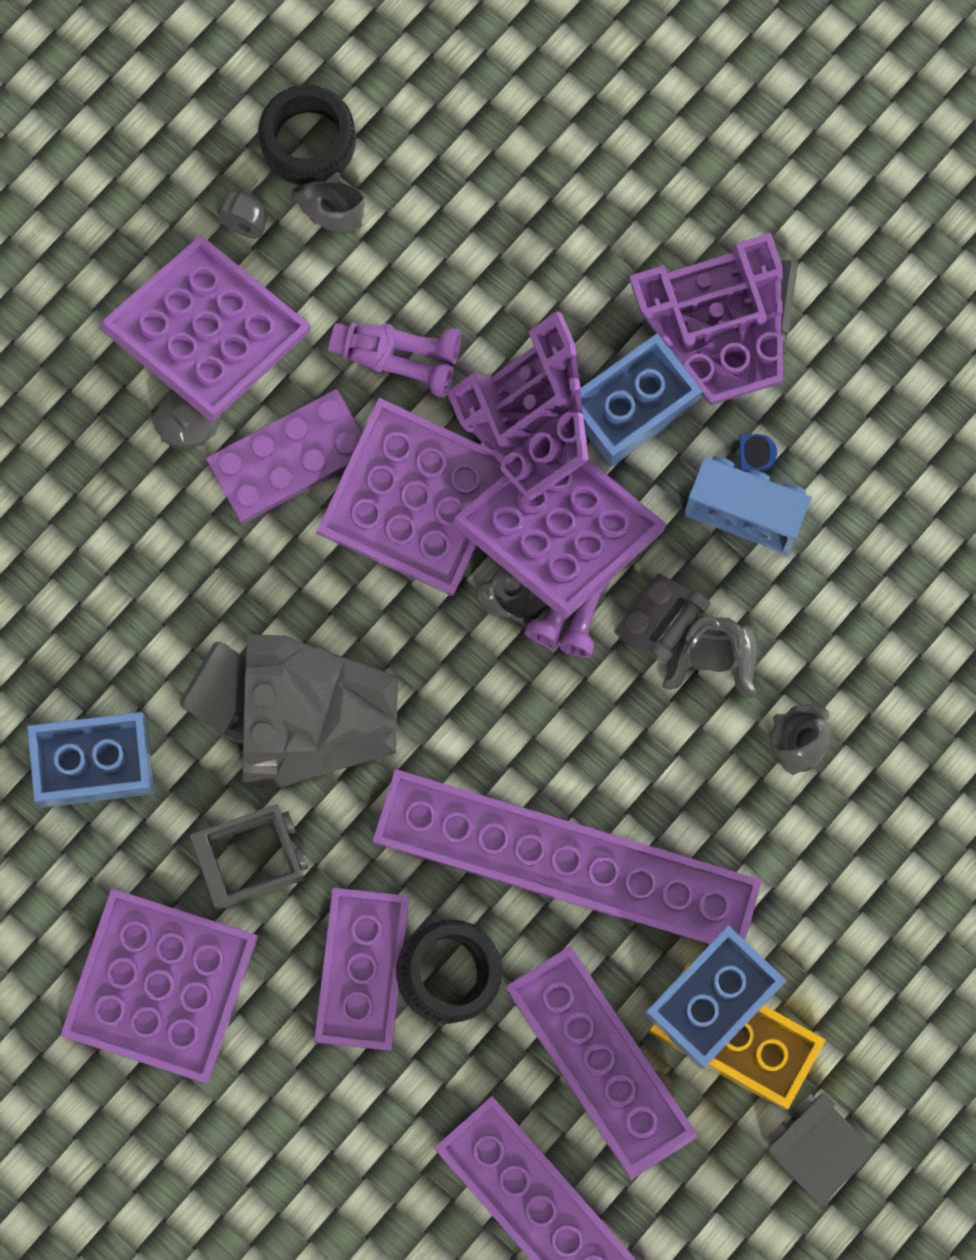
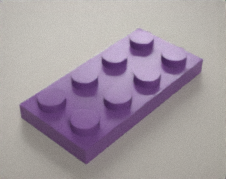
[206,389,362,525]
[314,888,410,1051]

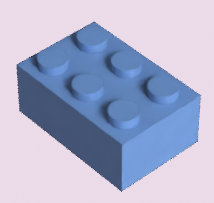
[580,333,703,467]
[684,456,812,555]
[27,712,155,808]
[644,925,787,1070]

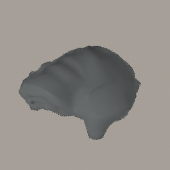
[291,172,365,233]
[152,391,224,450]
[477,566,547,622]
[769,704,832,775]

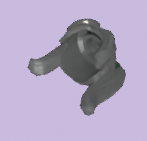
[662,616,757,698]

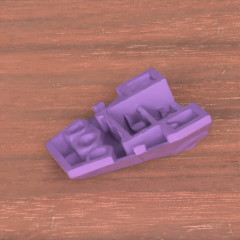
[629,233,783,405]
[447,311,588,500]

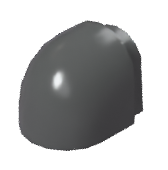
[218,189,267,239]

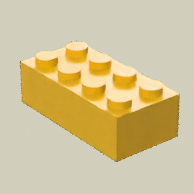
[648,962,826,1111]

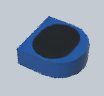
[738,434,778,473]

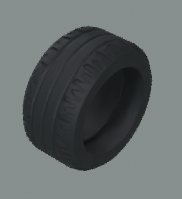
[258,84,356,185]
[396,919,502,1024]

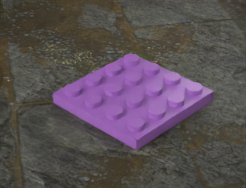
[100,235,311,422]
[316,398,505,596]
[453,460,666,620]
[60,888,258,1084]

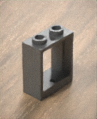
[190,804,308,911]

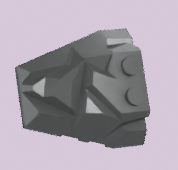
[243,634,398,788]

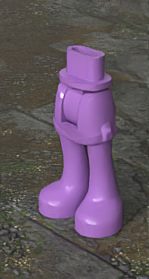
[328,322,461,398]
[524,582,609,658]

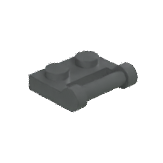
[614,573,711,664]

